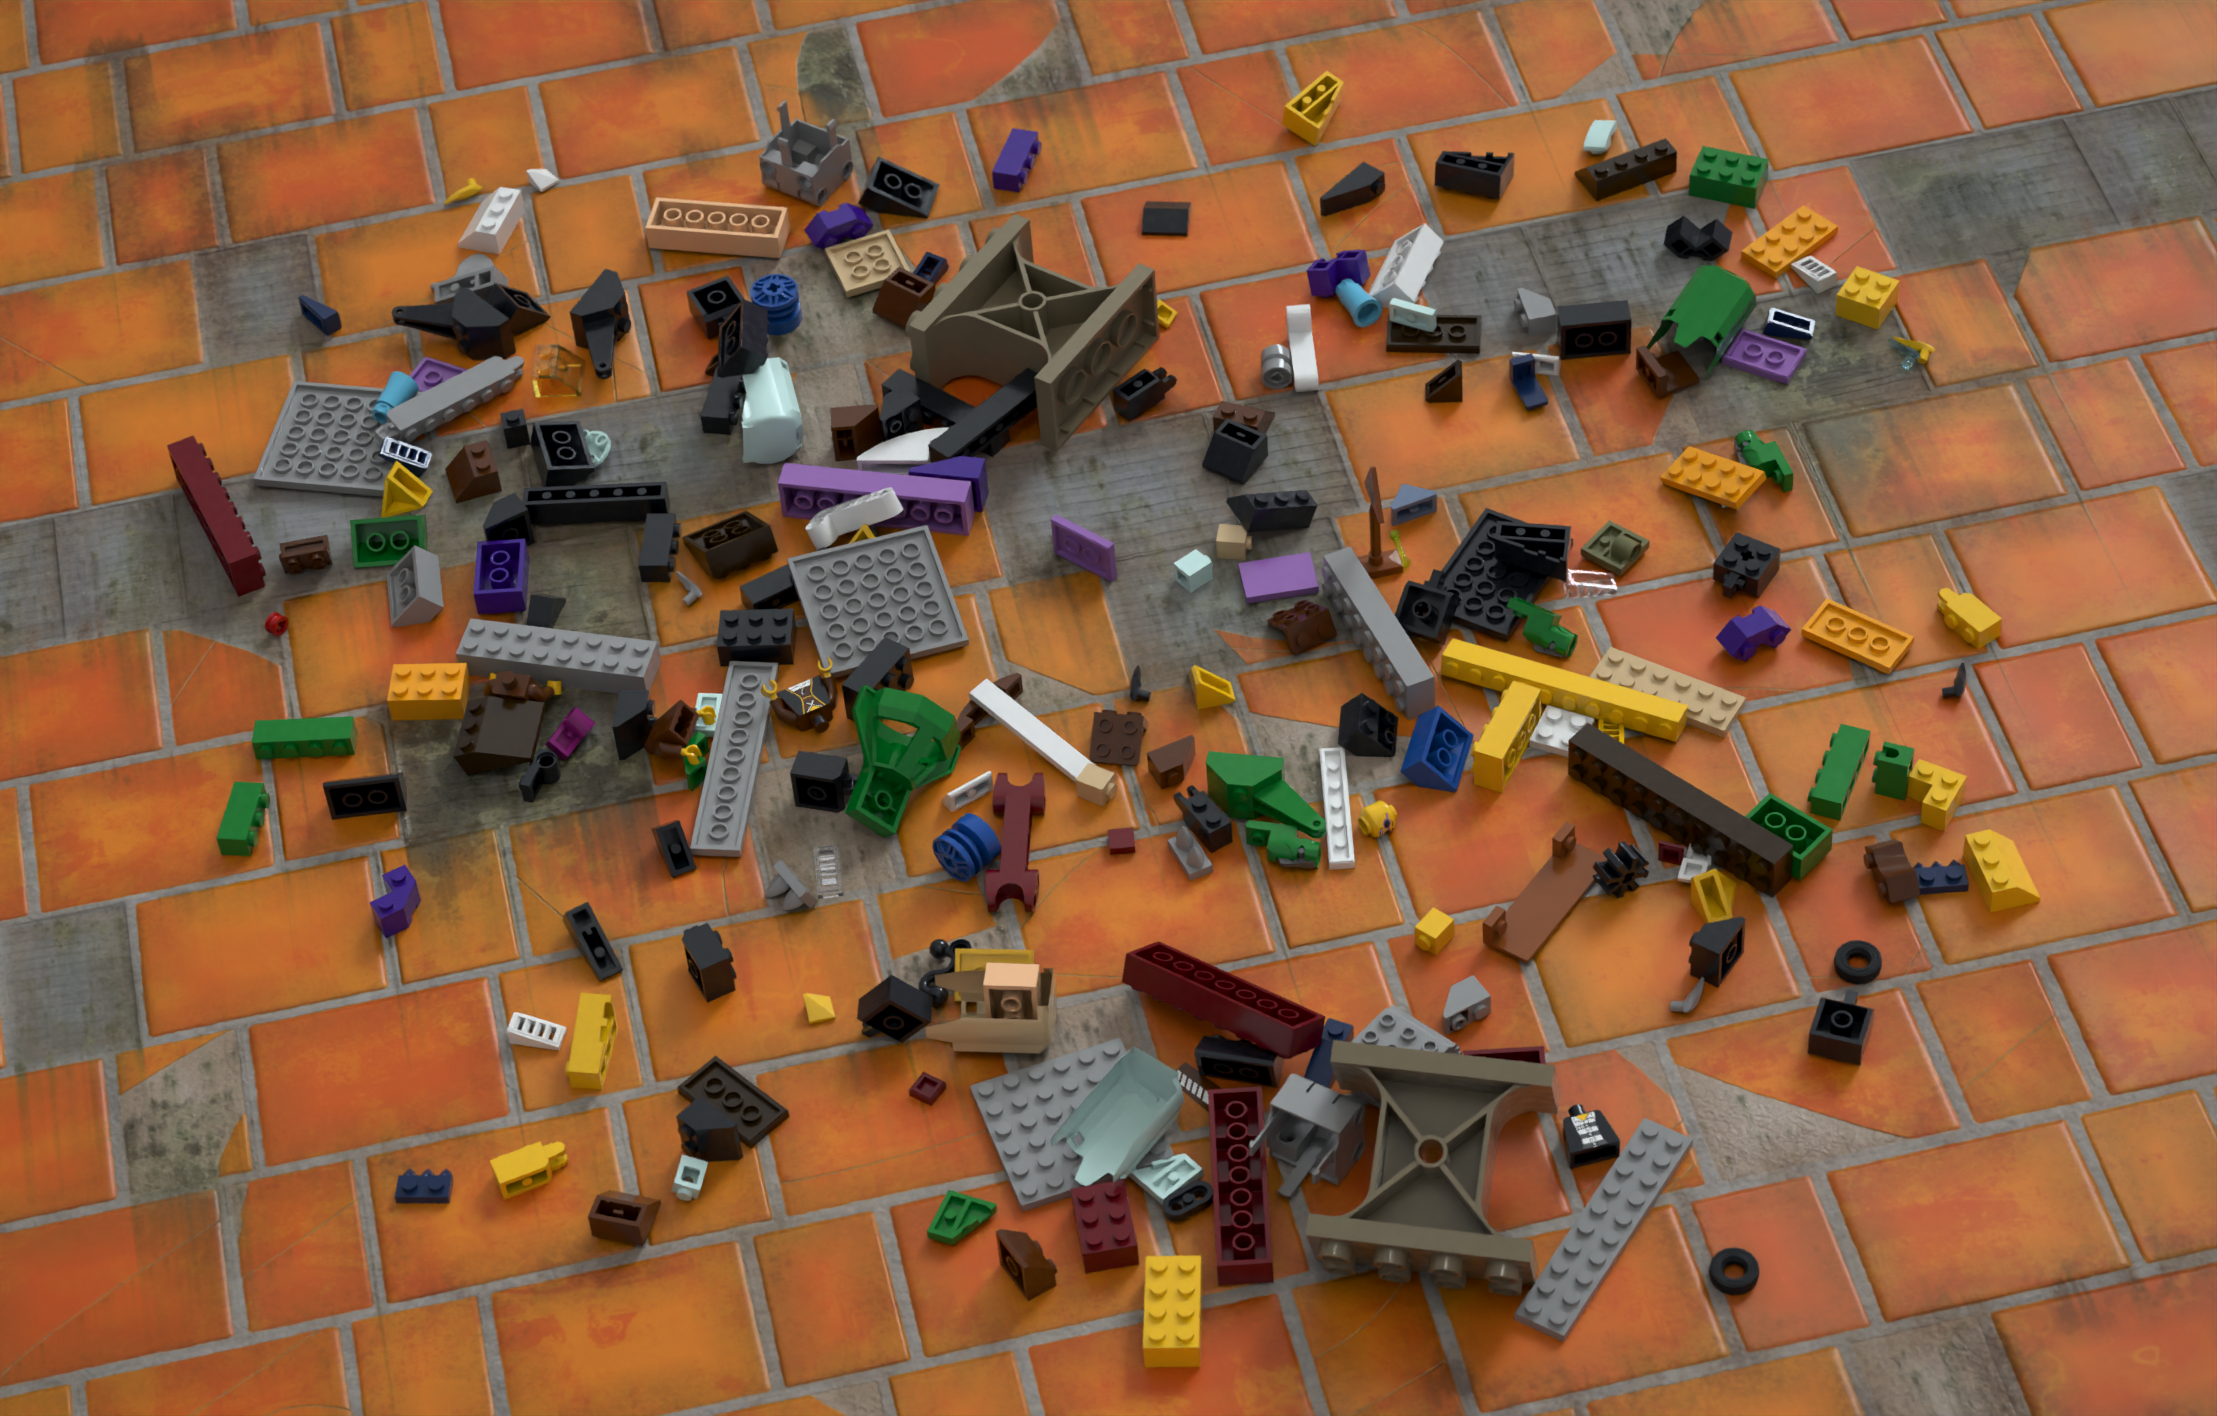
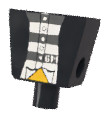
[1563,1104,1620,1170]

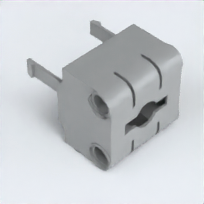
[759,100,854,207]
[1249,1073,1366,1199]

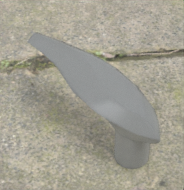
[676,571,702,606]
[1670,977,1704,1013]

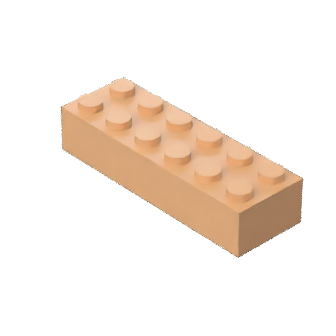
[645,197,791,258]

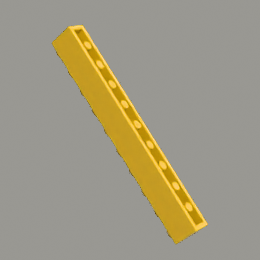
[1440,638,1688,742]

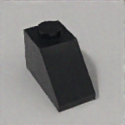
[500,409,530,449]
[651,820,696,877]

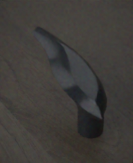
[1942,663,1966,698]
[1130,665,1151,702]

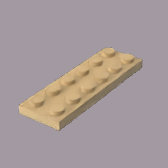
[1590,647,1746,738]

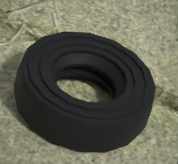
[1834,940,1882,984]
[1709,1247,1759,1295]

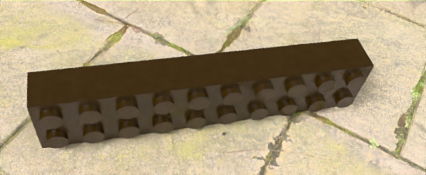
[1568,723,1794,898]

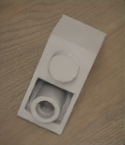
[1514,288,1556,337]
[1443,975,1491,1035]

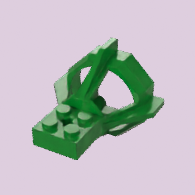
[845,685,961,838]

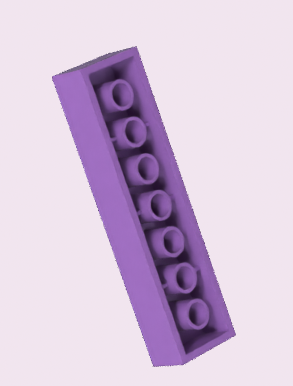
[778,463,975,536]

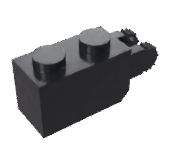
[1113,367,1177,421]
[1173,785,1233,853]

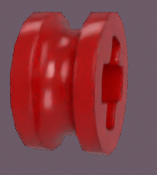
[265,612,289,637]

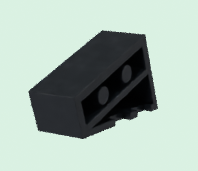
[1495,521,1571,582]

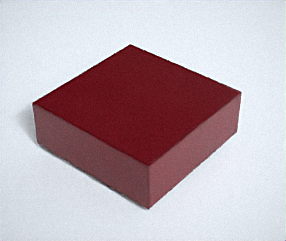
[1108,827,1135,855]
[909,1072,946,1106]

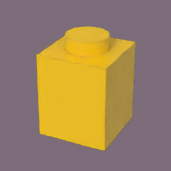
[1415,907,1455,955]

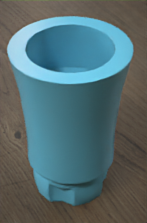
[1336,279,1382,327]
[371,371,419,424]

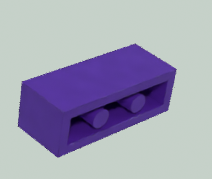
[992,128,1042,192]

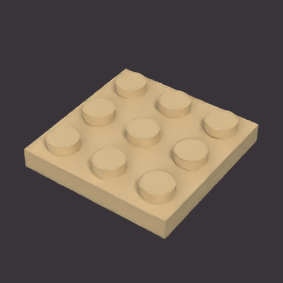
[825,229,911,298]

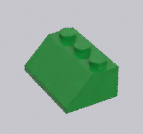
[350,514,428,568]

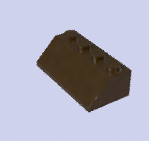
[1575,138,1677,202]

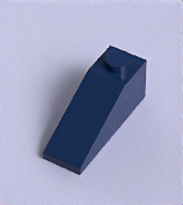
[1304,1018,1354,1089]

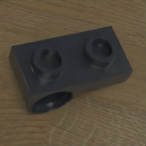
[519,748,561,803]

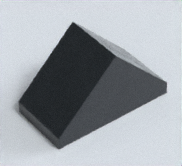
[526,594,566,629]

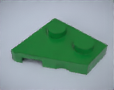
[927,1190,997,1245]

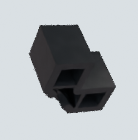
[1664,216,1732,261]

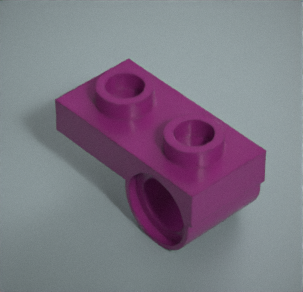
[545,707,595,761]

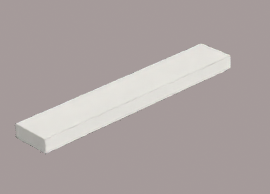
[969,678,1096,783]
[1319,747,1355,870]

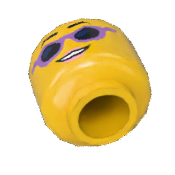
[1358,800,1398,838]

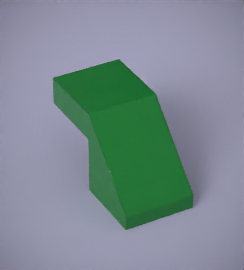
[684,731,709,791]

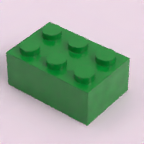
[1689,146,1769,209]
[1745,793,1833,880]

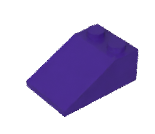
[908,456,989,512]

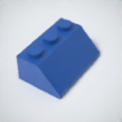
[1400,705,1474,792]

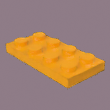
[1741,205,1838,279]
[1660,446,1766,510]
[1801,598,1914,675]

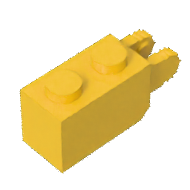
[1937,588,2002,649]
[490,1142,569,1200]

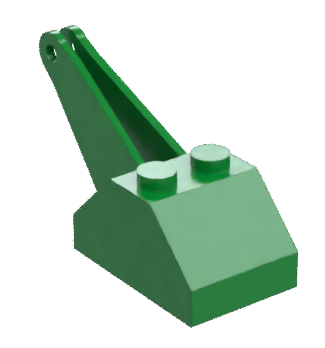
[1206,751,1326,839]

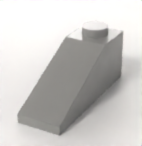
[435,266,508,304]

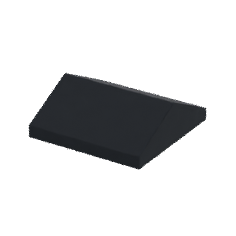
[1142,201,1192,236]

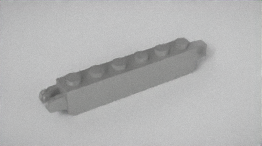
[375,356,524,444]

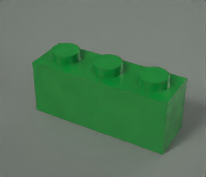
[216,782,270,856]

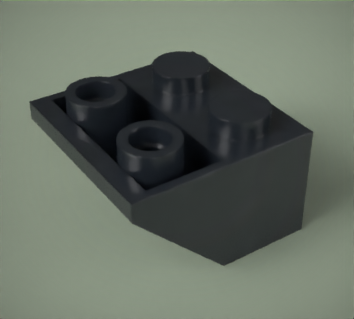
[880,385,924,442]
[1202,418,1268,484]
[1338,693,1398,757]

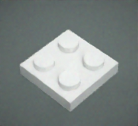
[1529,705,1595,758]

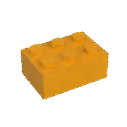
[387,663,471,721]

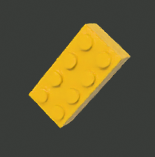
[1471,681,1541,793]
[1143,1256,1203,1367]

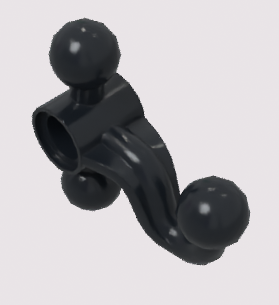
[918,939,972,1006]

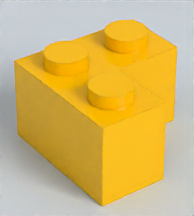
[1907,759,1967,831]

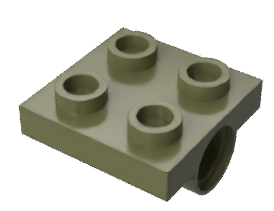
[1581,520,1649,576]

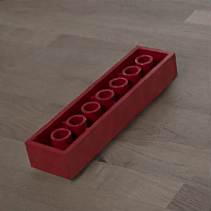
[167,435,266,597]
[1122,941,1325,1059]
[1208,1086,1274,1285]

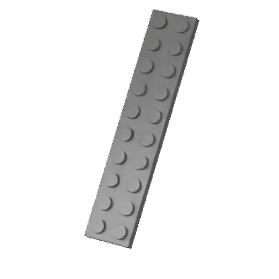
[690,661,779,857]
[1515,1118,1693,1342]

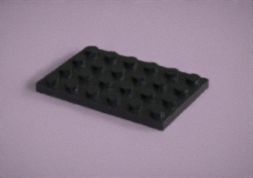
[1424,508,1573,642]

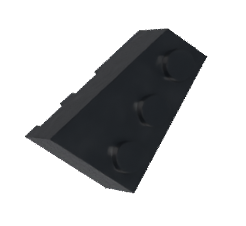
[1435,151,1515,199]

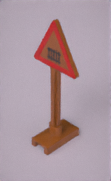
[1357,466,1403,579]

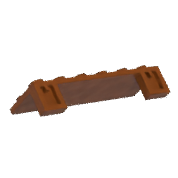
[1483,822,1607,964]

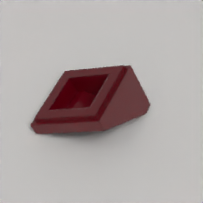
[1658,841,1688,865]

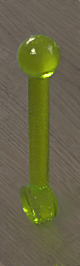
[1390,530,1411,567]

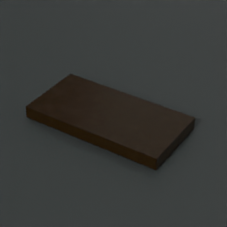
[1386,314,1482,354]
[677,1056,789,1148]

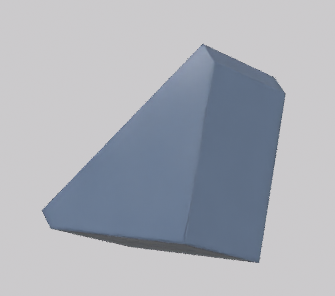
[1391,484,1437,527]

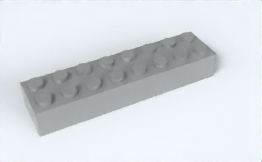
[1321,547,1435,720]
[456,618,661,694]

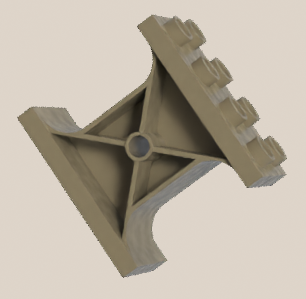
[905,214,1160,452]
[1306,1040,1560,1296]

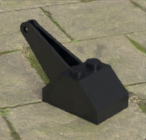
[570,269,631,379]
[392,287,516,360]

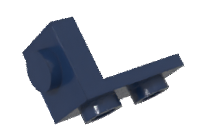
[1509,353,1548,410]

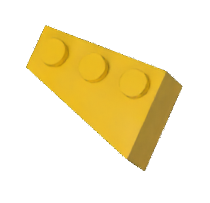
[1282,71,1344,147]
[565,993,619,1090]

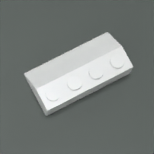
[1368,223,1444,308]

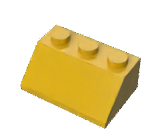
[1963,829,2040,913]

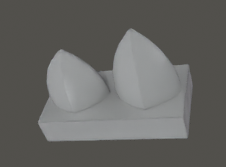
[1168,826,1213,881]
[766,860,818,910]

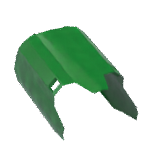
[1647,265,1757,378]

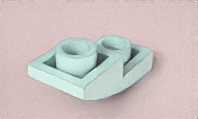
[1583,120,1617,154]

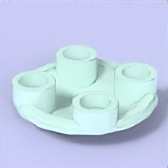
[583,429,611,468]

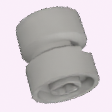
[1261,345,1292,389]

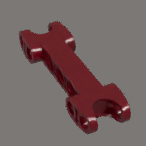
[985,773,1046,912]

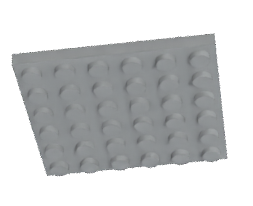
[253,381,423,497]
[787,525,969,678]
[970,1038,1174,1212]

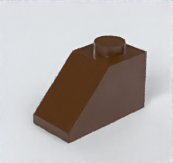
[1147,735,1196,789]

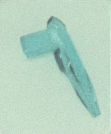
[1889,339,1920,370]

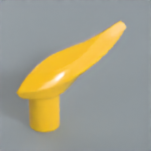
[444,178,483,205]
[1893,336,1935,364]

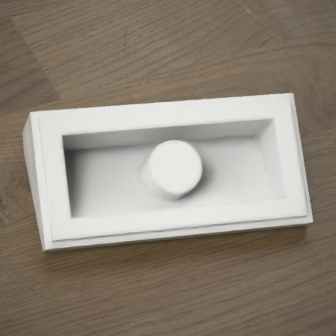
[1512,352,1561,376]
[942,771,994,813]

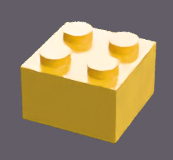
[1835,266,1900,330]

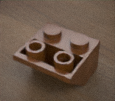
[872,267,935,329]
[831,404,883,461]
[588,1190,661,1246]

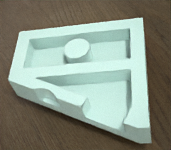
[1128,1153,1203,1205]

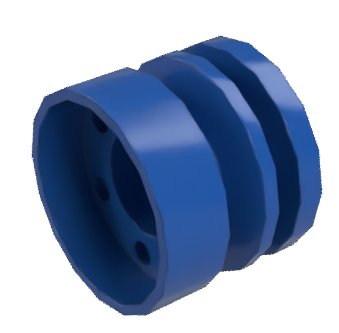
[750,274,802,336]
[932,813,1001,882]

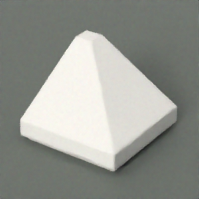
[526,169,559,192]

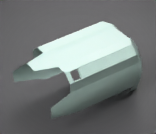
[741,357,804,464]
[1049,1046,1184,1186]

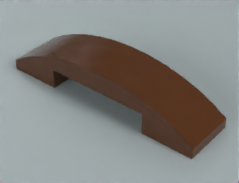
[956,673,1023,750]

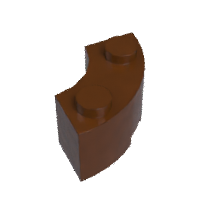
[1863,839,1921,903]

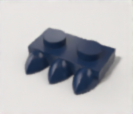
[1913,859,1969,895]
[395,1168,453,1203]

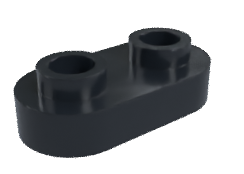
[1163,1181,1213,1222]

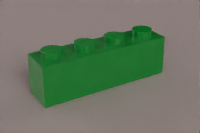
[252,716,358,759]
[1808,724,1871,821]

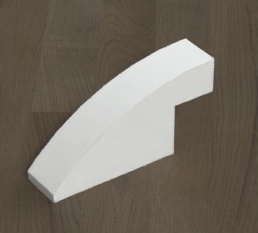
[857,427,949,475]

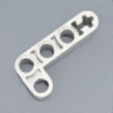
[1286,304,1319,393]
[805,487,903,550]

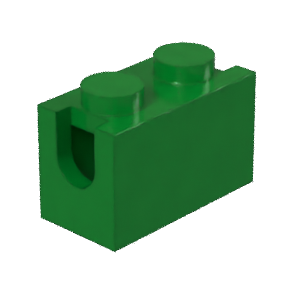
[1872,741,1915,801]

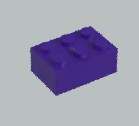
[473,539,530,614]

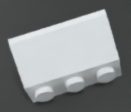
[458,187,525,255]

